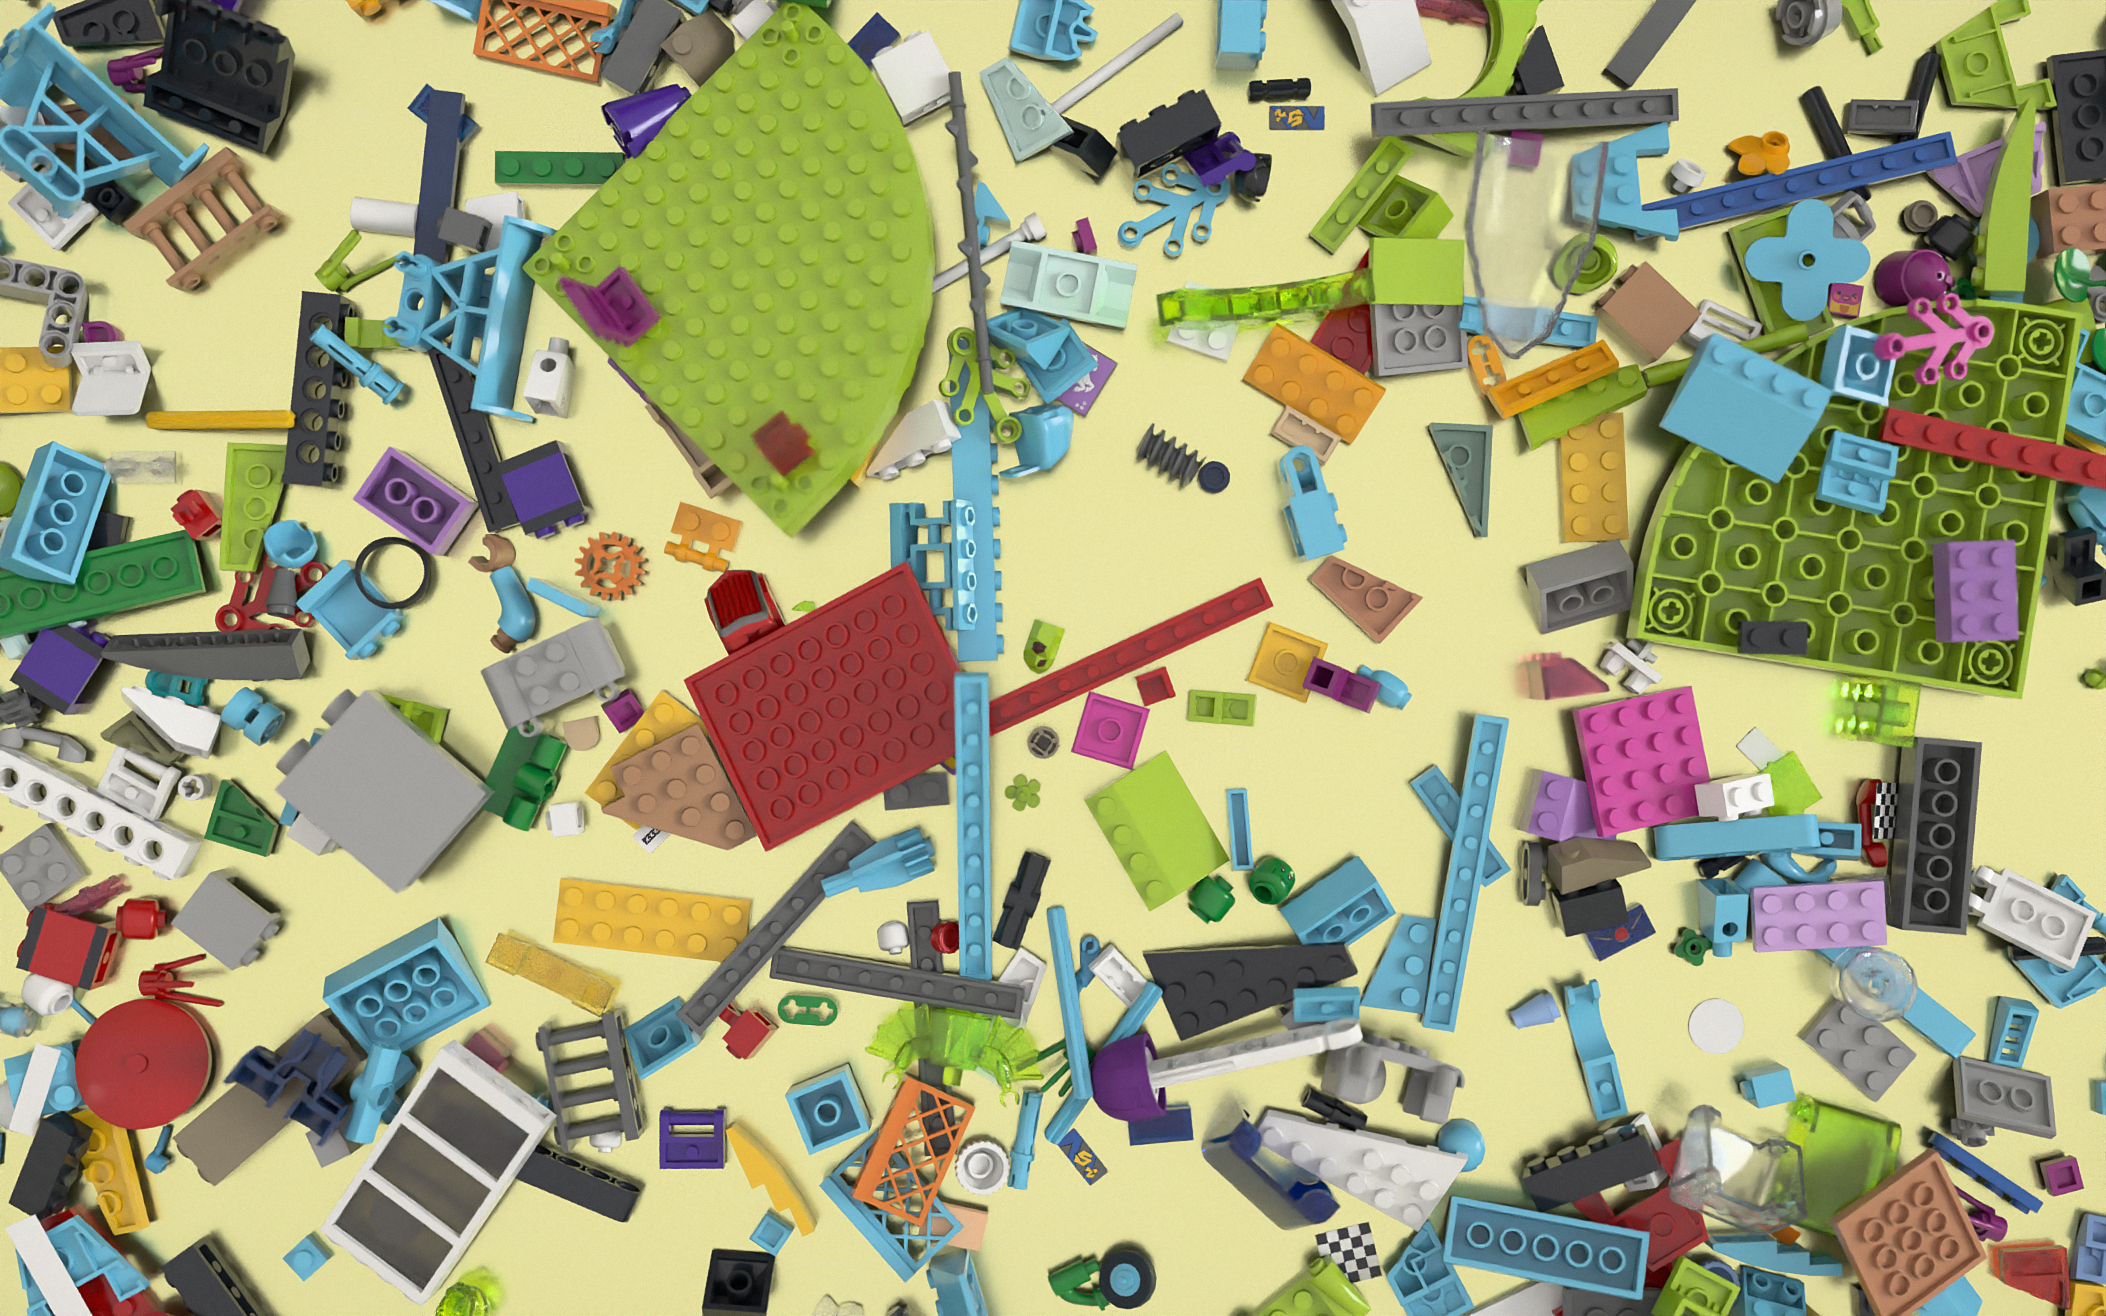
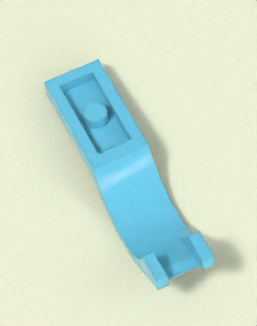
[1457,296,1598,349]
[1564,979,1628,1121]

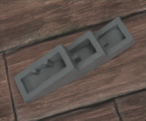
[1606,0,1697,87]

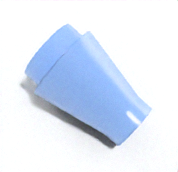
[1511,992,1561,1030]

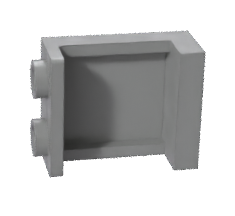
[171,869,282,970]

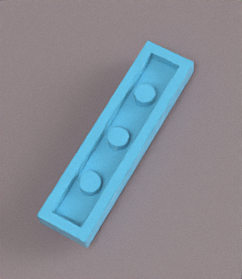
[1410,764,1511,888]

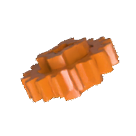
[574,532,646,601]

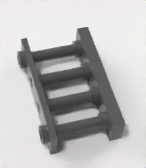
[535,1007,644,1154]

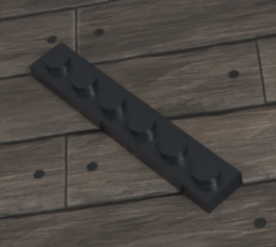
[427,342,520,533]

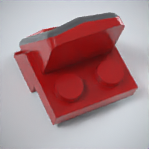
[704,570,786,655]

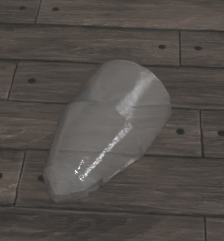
[1463,127,1609,360]

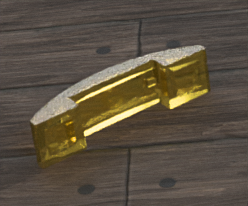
[485,933,615,1017]

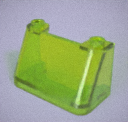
[1775,1094,1902,1240]

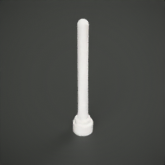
[932,212,1047,293]

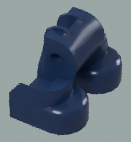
[223,1029,350,1147]

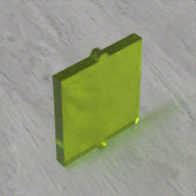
[1756,751,1823,817]

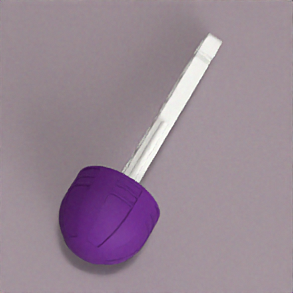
[1090,1018,1362,1122]

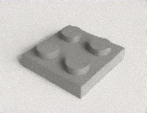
[0,823,87,913]

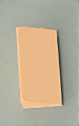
[918,1202,988,1251]

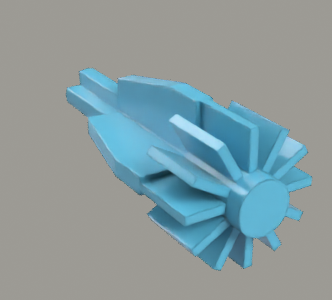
[821,827,935,898]

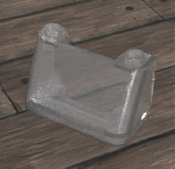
[1669,1104,1808,1235]

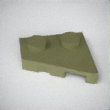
[100,710,186,766]

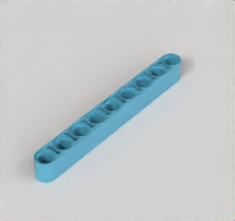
[1734,858,1976,1059]

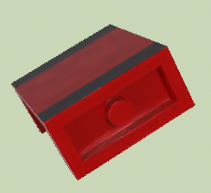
[16,903,120,991]

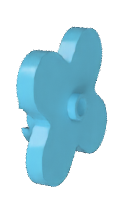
[1744,199,1871,321]

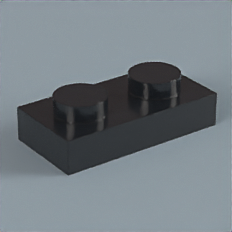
[1738,621,1807,654]

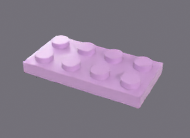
[1750,879,1887,953]

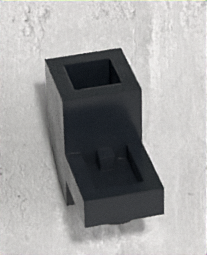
[2050,527,2106,606]

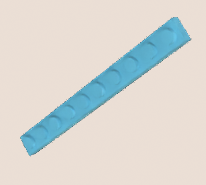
[955,673,992,980]
[1421,713,1509,1032]

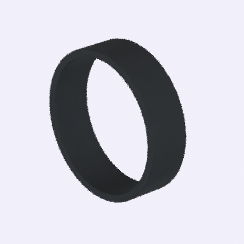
[355,537,430,609]

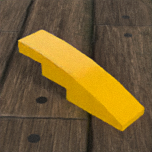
[725,1121,817,1237]

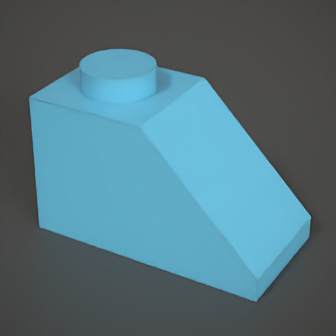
[1792,822,1861,861]

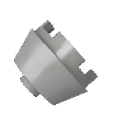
[1776,0,1842,47]

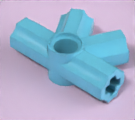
[344,1041,416,1144]

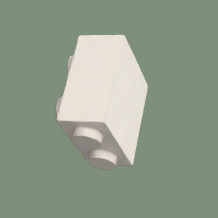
[871,30,951,125]

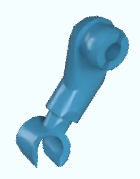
[1075,937,1100,1000]

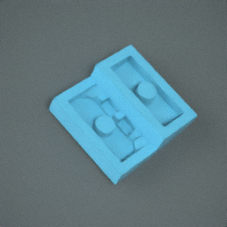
[1816,431,1899,516]

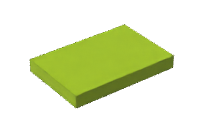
[1368,238,1465,306]

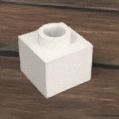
[545,801,585,837]

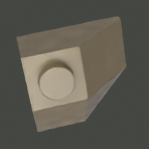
[660,10,734,88]

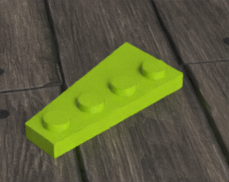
[1518,364,1648,451]
[219,442,287,572]

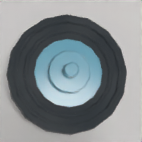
[1099,1250,1157,1310]

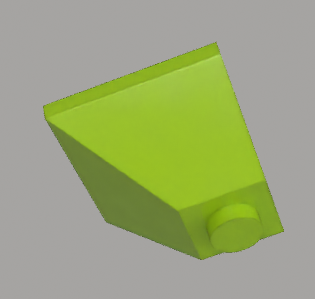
[1357,175,1454,239]

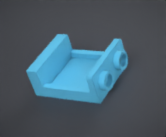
[296,559,405,660]

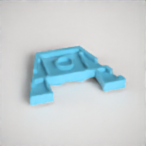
[1571,122,1679,242]
[2065,328,2106,448]
[2012,874,2106,1009]
[15,1215,151,1316]

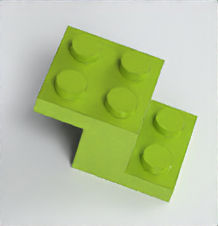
[1651,1255,1741,1316]

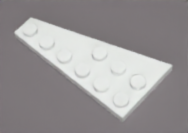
[1251,1109,1468,1232]

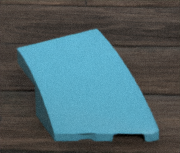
[1386,1221,1475,1316]

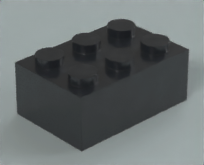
[1115,89,1222,182]

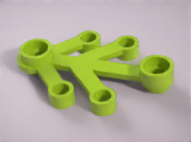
[938,327,1030,444]

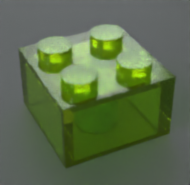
[1848,677,1922,748]

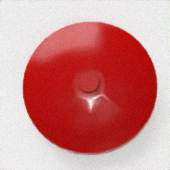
[75,999,212,1129]

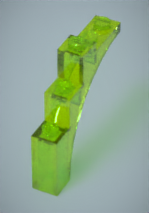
[1156,268,1376,331]

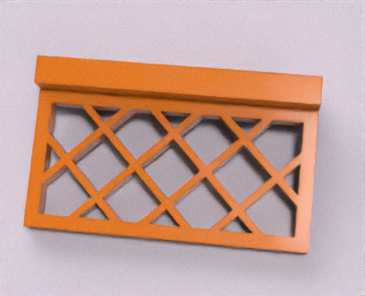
[473,0,616,83]
[850,1074,976,1227]

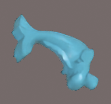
[1762,852,1837,883]

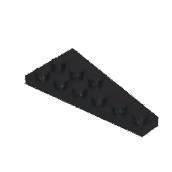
[1143,942,1358,1041]

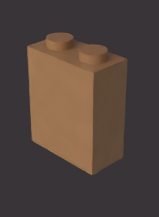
[1594,261,1702,364]

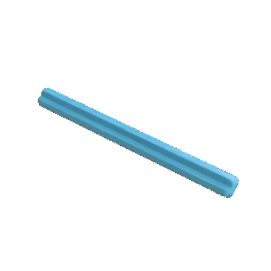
[1046,907,1093,1100]
[1044,982,1163,1145]

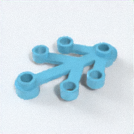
[1117,164,1230,257]

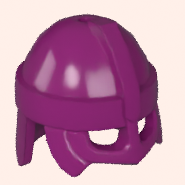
[1876,249,1954,305]

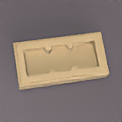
[1270,405,1342,465]

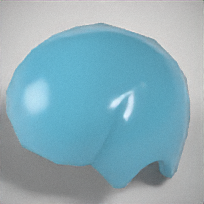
[263,520,318,569]
[1437,1119,1486,1172]

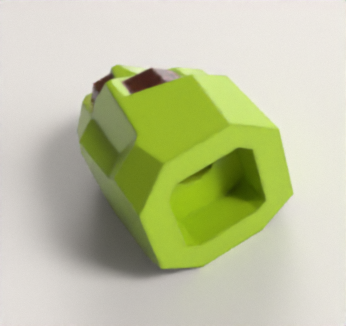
[1023,619,1065,674]

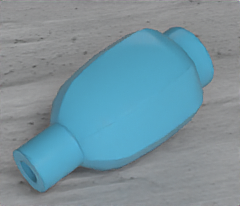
[1357,665,1413,710]

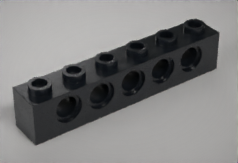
[283,291,354,489]

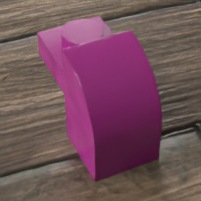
[1302,657,1382,714]

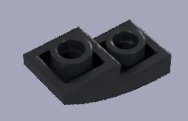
[73,156,138,225]

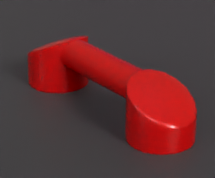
[1856,778,1887,868]

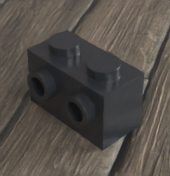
[1551,879,1629,937]

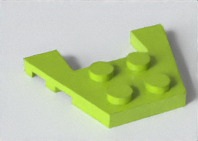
[1935,0,2057,110]

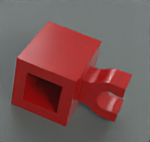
[170,489,223,541]
[718,1003,778,1060]

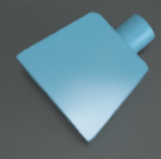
[1697,877,1748,957]

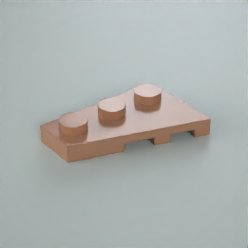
[1309,555,1423,644]

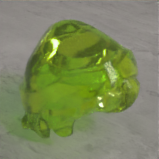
[435,1281,492,1316]

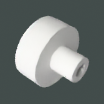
[1671,158,1707,193]

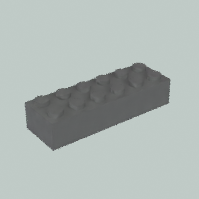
[1887,736,1982,935]

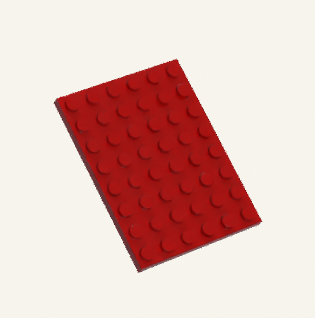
[684,562,994,852]

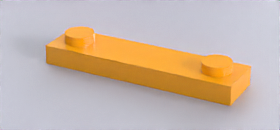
[1488,339,1619,420]

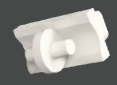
[1600,639,1663,694]

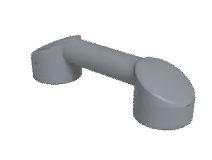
[0,726,87,763]

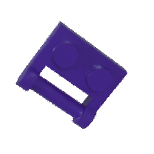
[1183,131,1256,188]
[659,1109,726,1169]

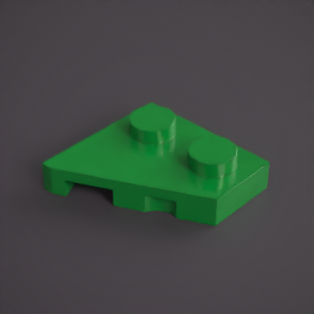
[204,779,279,857]

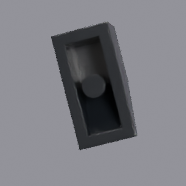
[1511,25,1565,96]
[1048,115,1118,177]

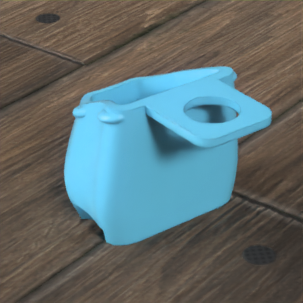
[999,404,1074,478]

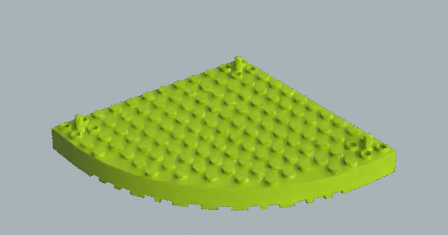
[521,2,936,538]
[1626,299,2083,699]

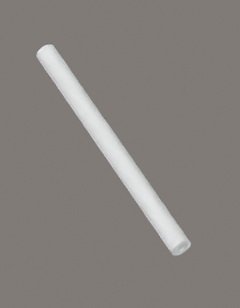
[1051,12,1184,114]

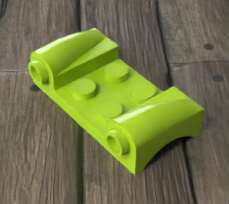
[1251,1253,1372,1316]

